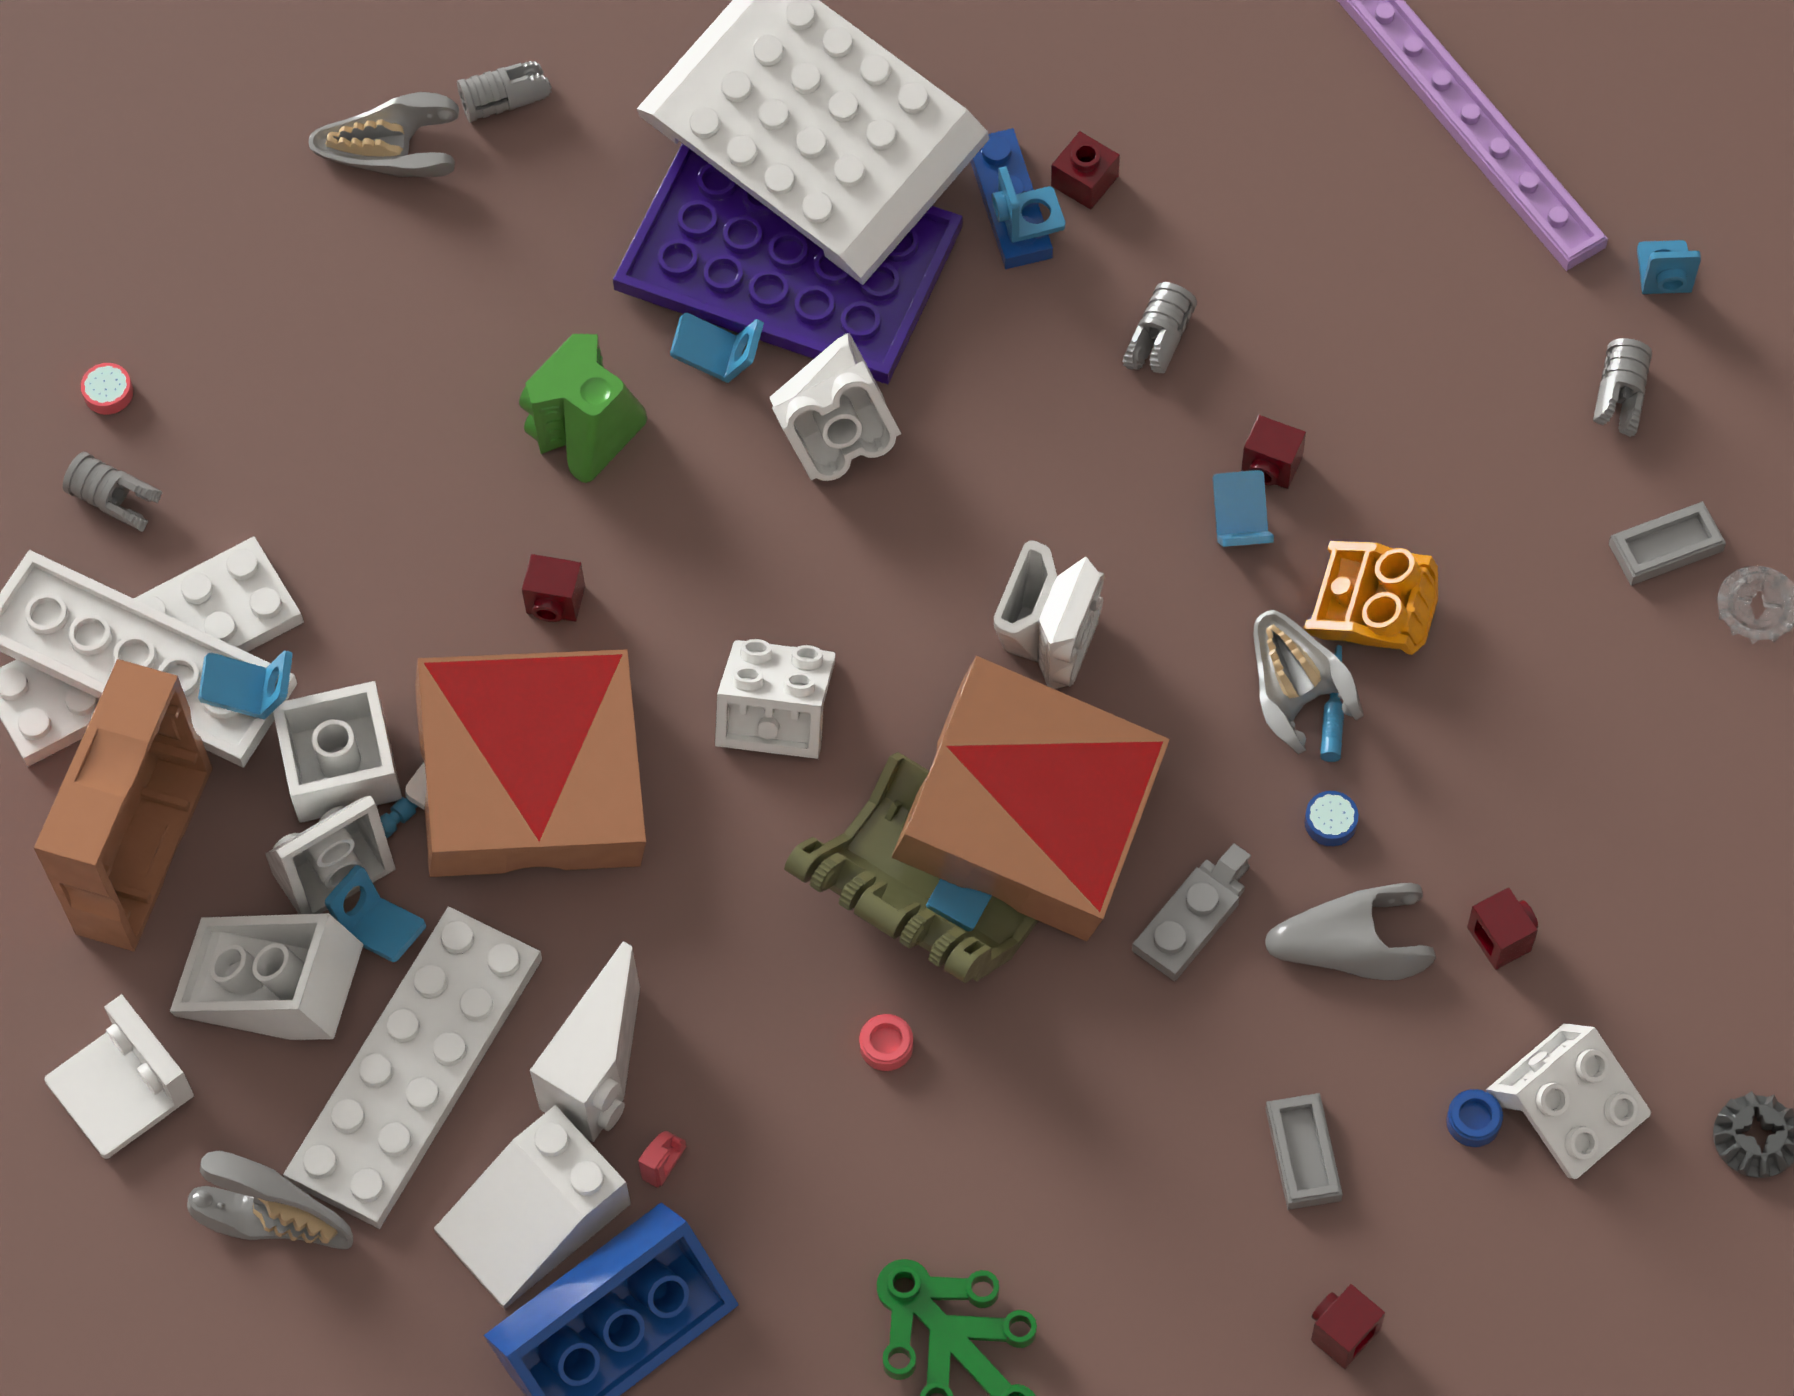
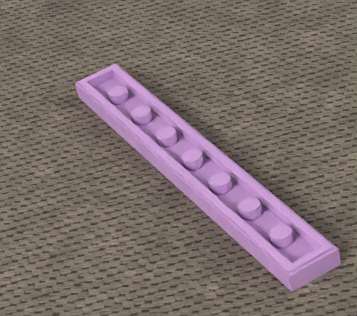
[1337,0,1608,271]

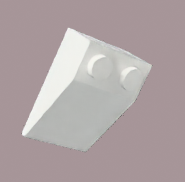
[265,795,396,914]
[170,913,364,1040]
[530,941,640,1142]
[434,1105,631,1310]

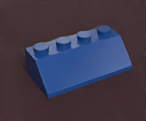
[483,1202,739,1396]

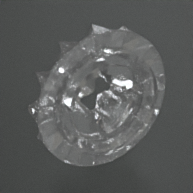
[1716,566,1794,644]

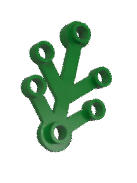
[877,1259,1037,1396]

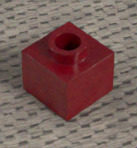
[1051,131,1120,210]
[1241,415,1306,489]
[522,554,585,622]
[1467,887,1538,970]
[1311,1284,1385,1369]

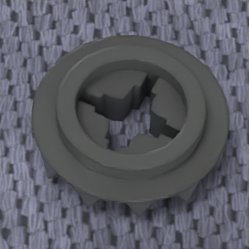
[1713,1091,1794,1178]

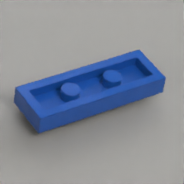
[970,128,1053,269]

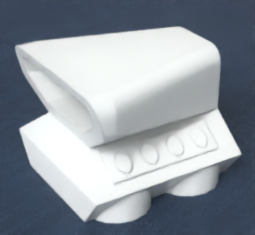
[770,333,902,481]
[994,540,1105,689]

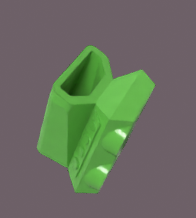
[519,334,647,483]

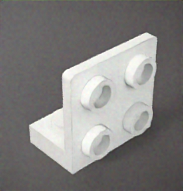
[715,639,835,759]
[44,994,194,1159]
[1486,1023,1651,1179]

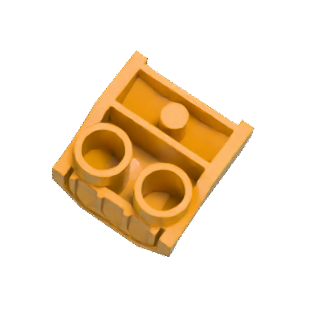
[1304,541,1438,655]

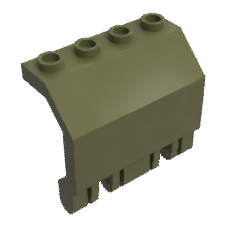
[784,752,1038,983]

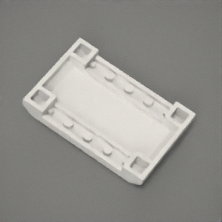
[637,0,989,285]

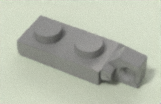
[1132,843,1251,982]

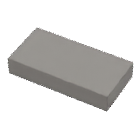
[1609,501,1726,586]
[1265,1093,1343,1210]

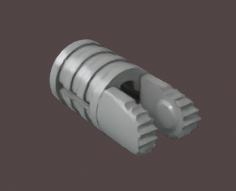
[457,61,552,123]
[1123,282,1197,373]
[1593,338,1652,437]
[63,452,163,532]

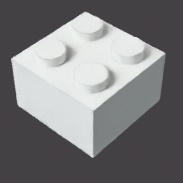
[273,681,402,823]

